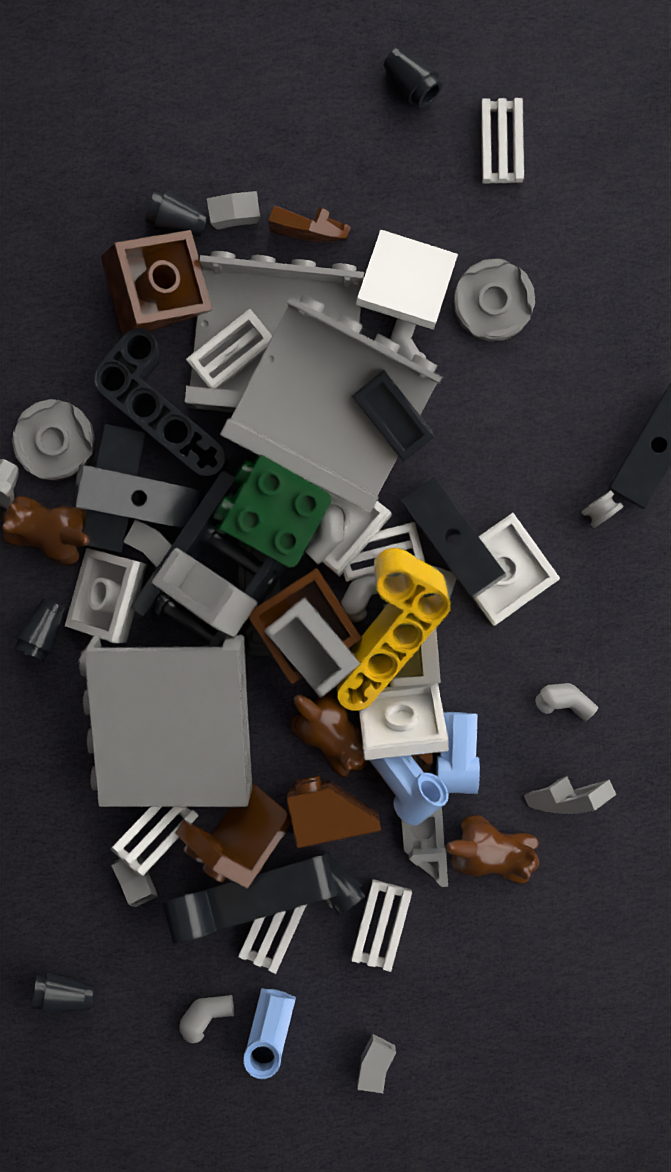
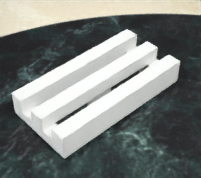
[481,98,524,183]
[187,309,272,389]
[344,522,425,582]
[111,806,199,878]
[351,879,412,972]
[239,905,306,974]

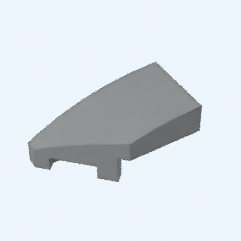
[524,776,616,814]
[401,807,448,887]

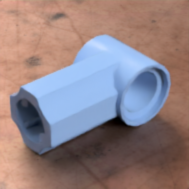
[435,712,480,794]
[370,755,448,826]
[244,988,296,1079]

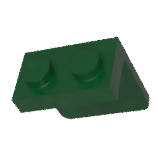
[213,454,331,567]

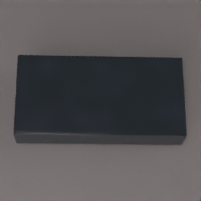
[351,370,436,462]

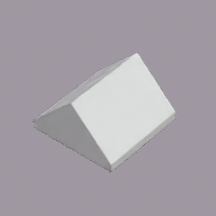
[65,548,147,643]

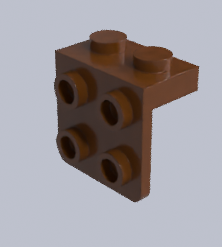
[175,783,292,888]

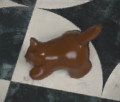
[1,495,89,566]
[291,690,368,777]
[446,815,540,884]

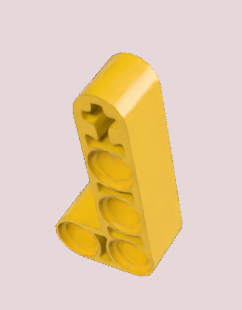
[337,548,450,711]

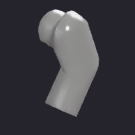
[390,318,426,361]
[305,503,344,565]
[341,574,379,623]
[535,683,598,722]
[179,995,234,1043]

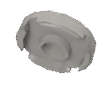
[454,259,535,341]
[12,399,95,481]

